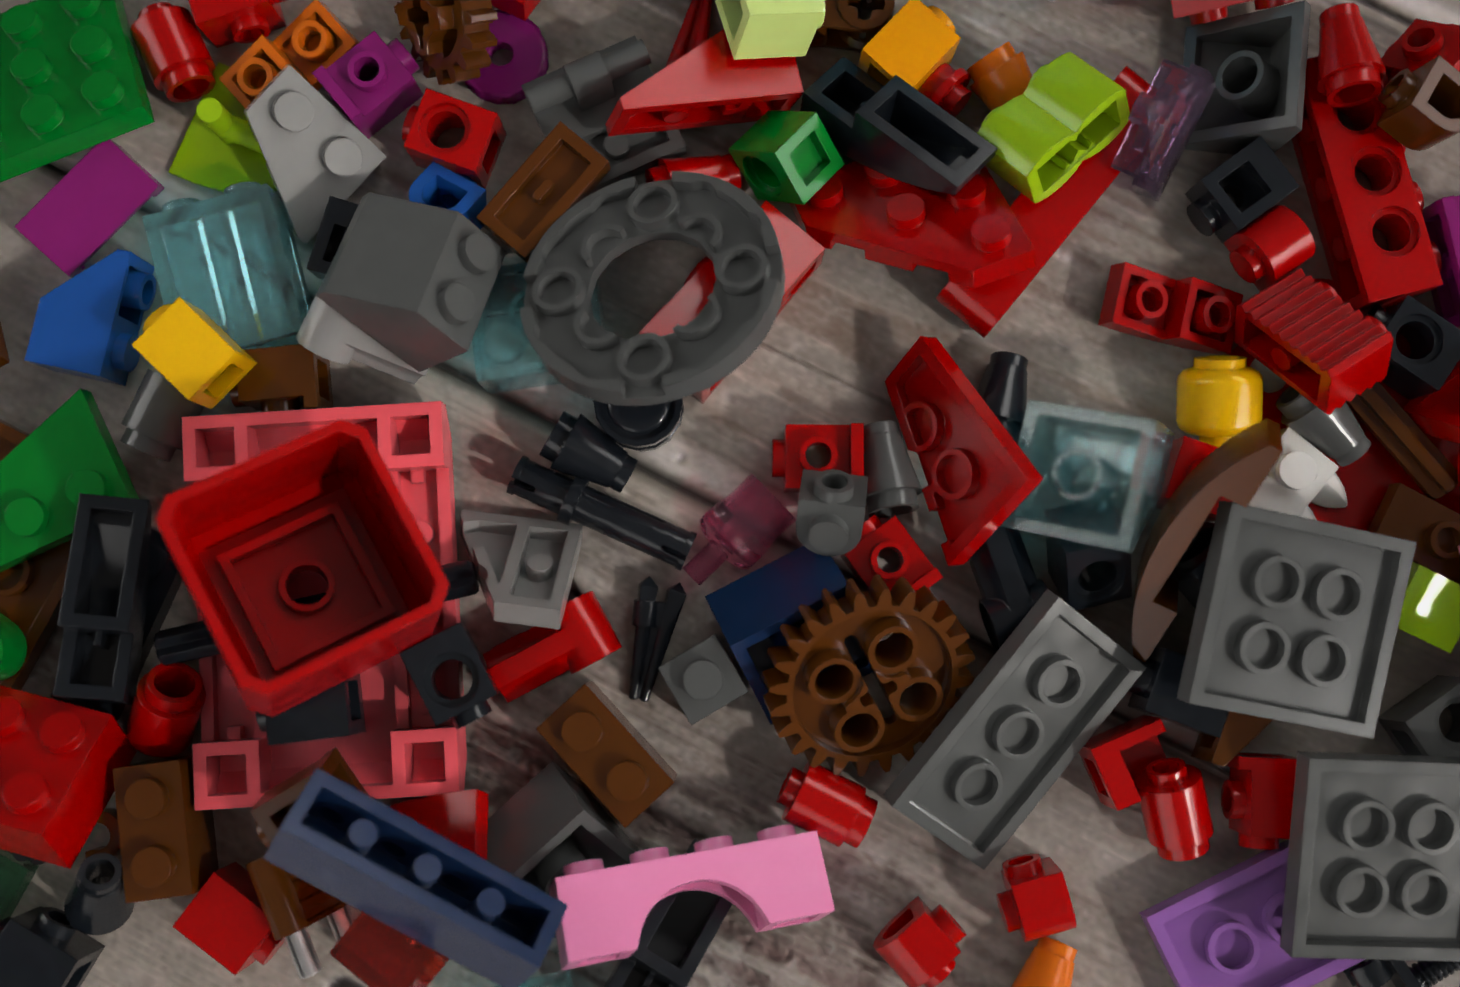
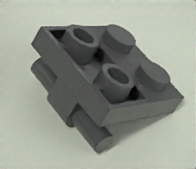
[521,36,687,195]

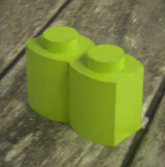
[977,52,1131,203]

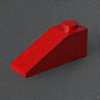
[605,29,804,136]

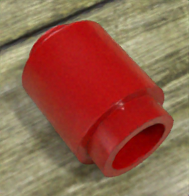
[130,2,216,103]
[126,662,206,757]
[1135,757,1214,862]
[776,762,878,848]

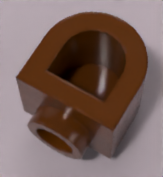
[1377,55,1460,151]

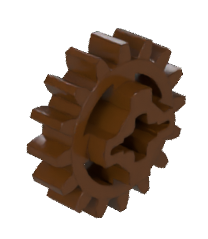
[394,0,498,85]

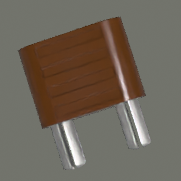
[245,856,363,979]

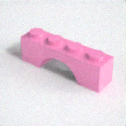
[549,824,835,971]

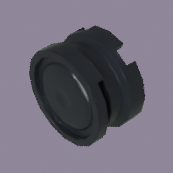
[593,398,684,452]

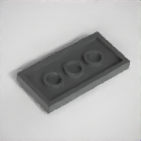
[883,589,1147,870]

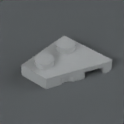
[244,64,386,244]
[460,509,583,629]

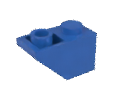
[24,249,156,386]

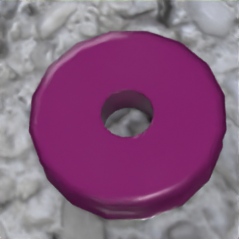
[464,10,549,105]

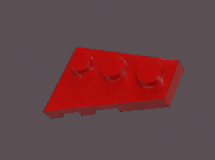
[884,336,1043,566]

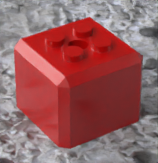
[155,419,450,717]

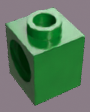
[728,110,844,205]

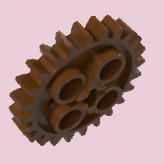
[762,575,975,777]

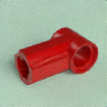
[483,591,622,703]

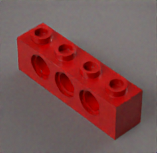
[1291,56,1443,311]

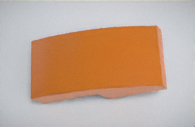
[219,0,359,108]

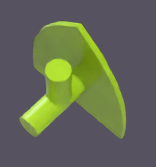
[168,62,278,194]

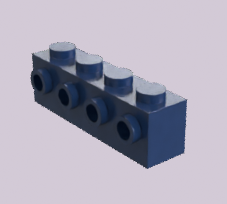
[263,768,568,987]

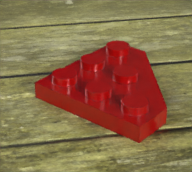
[789,161,1036,288]

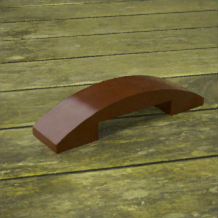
[1132,418,1283,663]

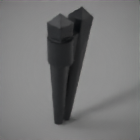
[629,576,686,702]

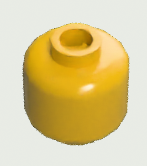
[1176,355,1263,447]

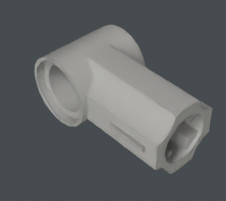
[295,279,429,385]

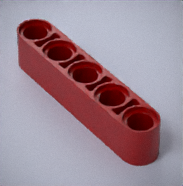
[935,66,1176,338]

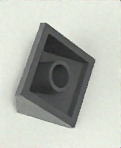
[1177,0,1311,155]

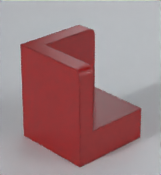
[1079,714,1167,811]

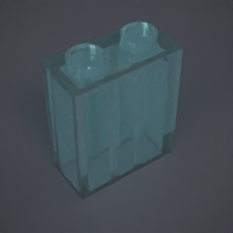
[142,181,311,350]

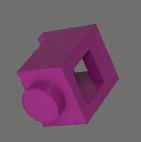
[312,31,423,139]

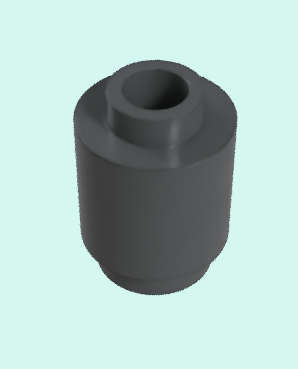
[120,369,204,462]

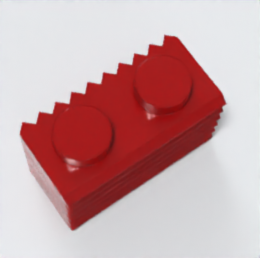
[1234,268,1394,415]

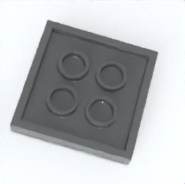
[1177,501,1417,739]
[1280,751,1460,962]

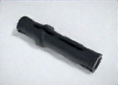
[507,456,697,571]

